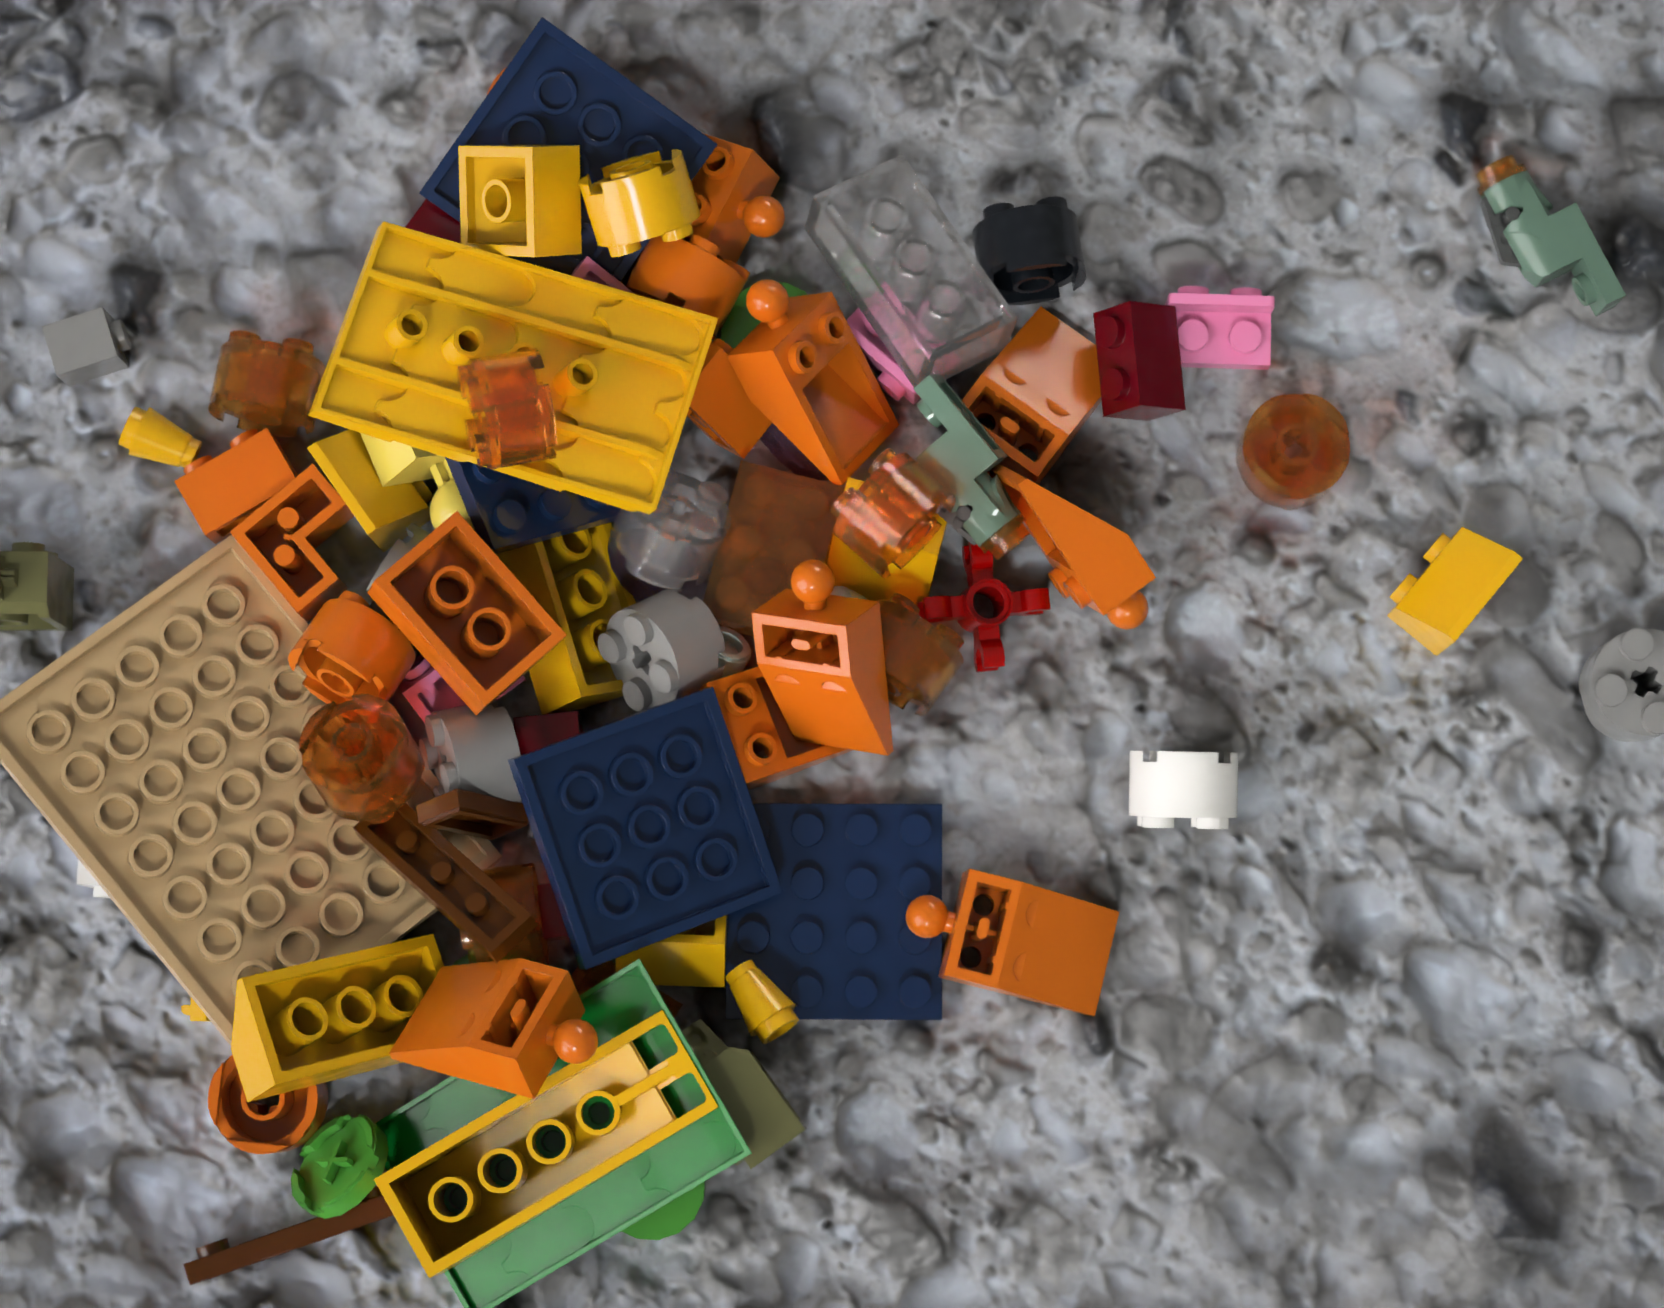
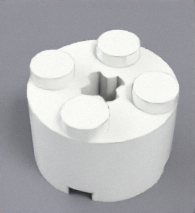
[1129,750,1238,829]

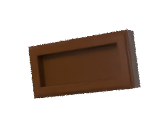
[416,789,529,840]

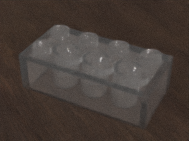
[804,154,1018,387]

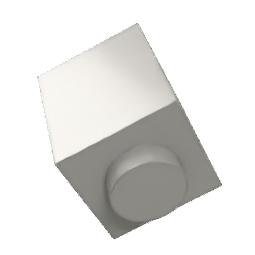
[42,307,132,387]

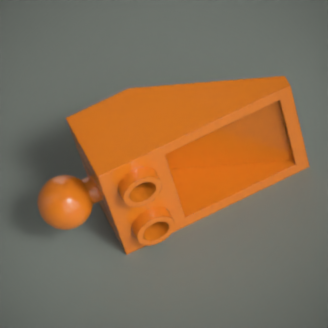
[684,133,785,263]
[727,279,899,486]
[962,306,1102,485]
[990,464,1156,630]
[751,559,893,756]
[699,666,852,790]
[905,868,1120,1017]
[389,958,598,1099]

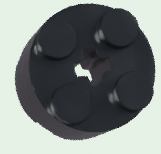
[972,196,1086,305]

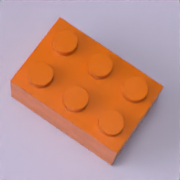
[367,511,567,716]

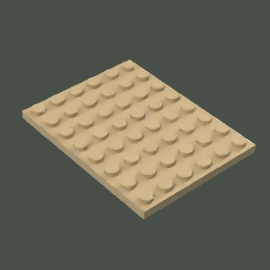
[0,534,502,1046]

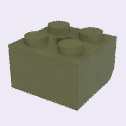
[0,542,74,631]
[682,1019,807,1169]

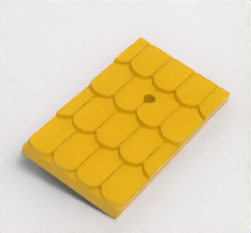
[308,221,718,514]

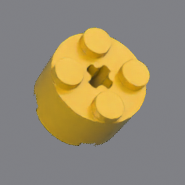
[578,149,701,257]

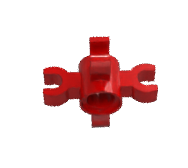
[916,541,1051,672]

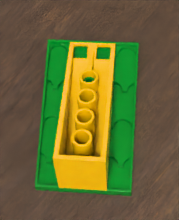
[374,958,752,1308]

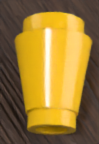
[118,406,203,468]
[725,960,799,1044]

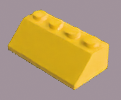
[496,522,636,715]
[231,934,444,1102]

